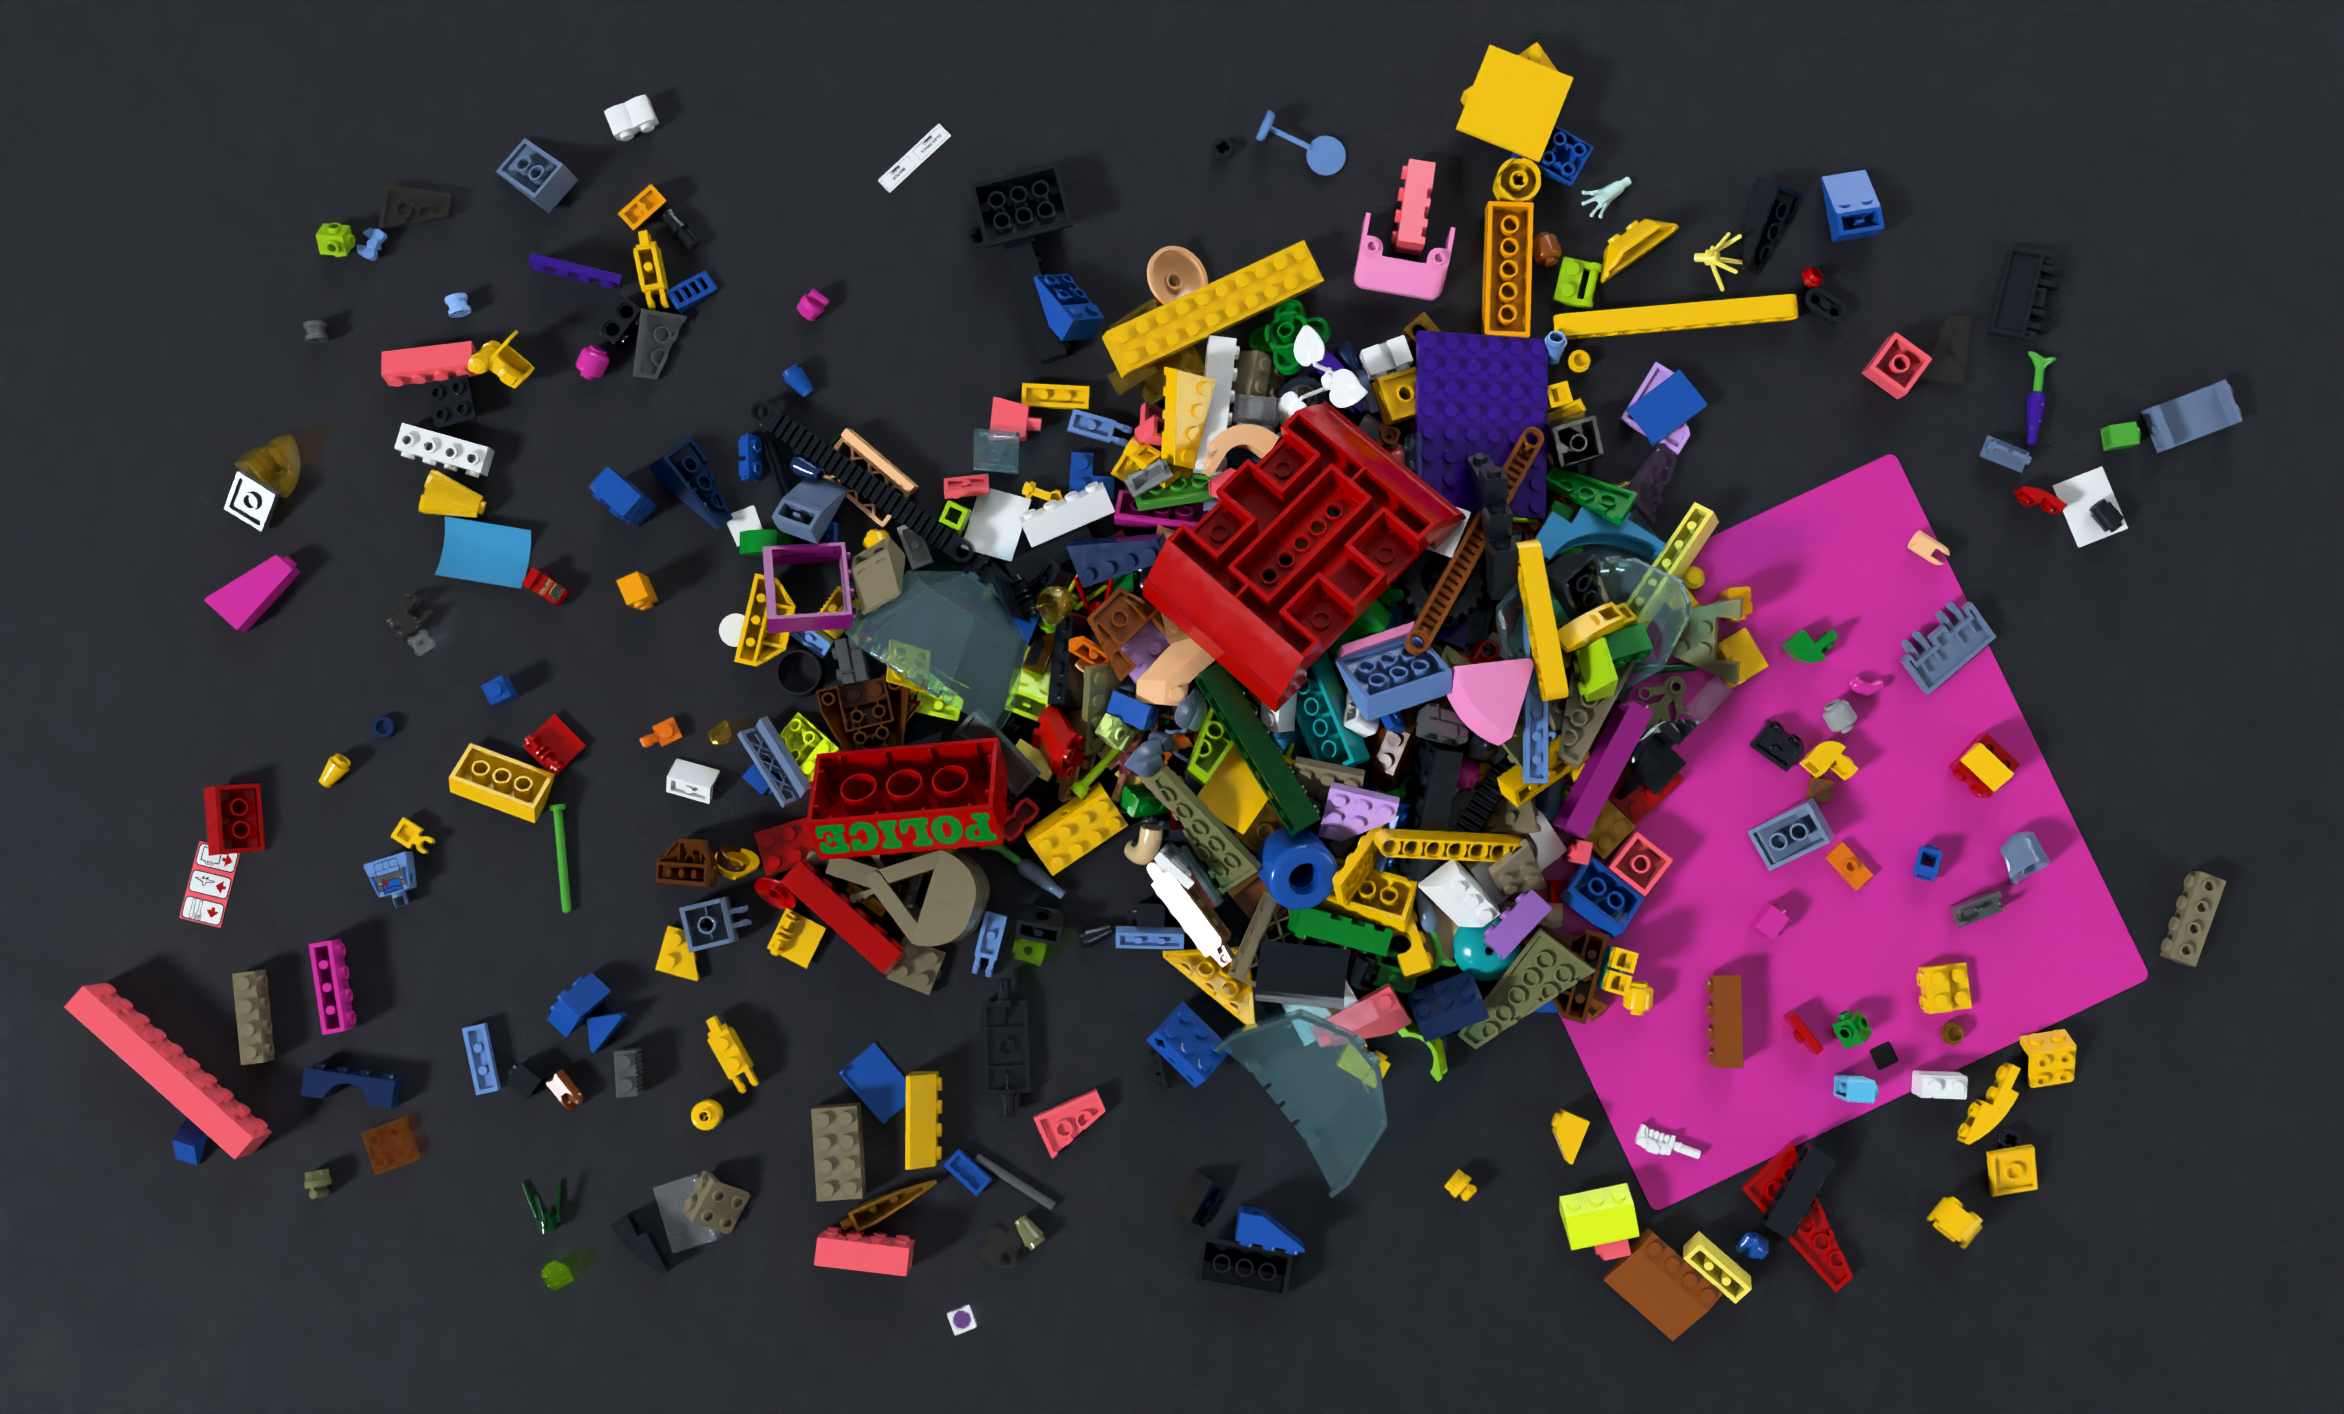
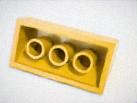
[449,743,555,823]
[1317,857,1418,933]
[905,1071,943,1170]

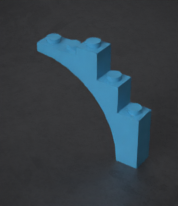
[1533,506,1666,566]

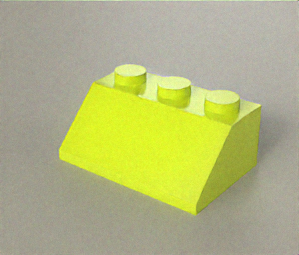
[1559,1183,1639,1250]

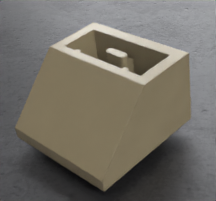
[1231,350,1285,406]

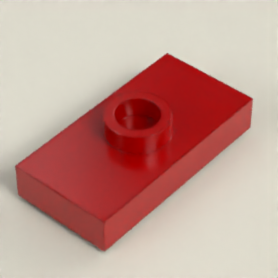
[1783,1012,1823,1055]

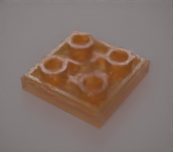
[361,1116,421,1176]

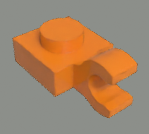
[639,717,684,748]

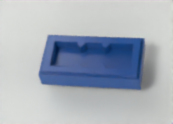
[943,1148,993,1197]

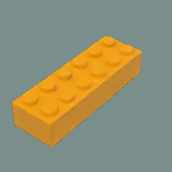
[1481,201,1534,338]

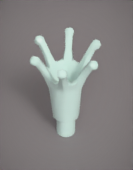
[1581,177,1631,219]

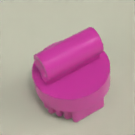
[796,288,829,321]

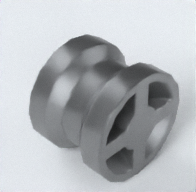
[303,320,329,343]

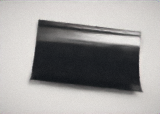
[1255,940,1351,1010]

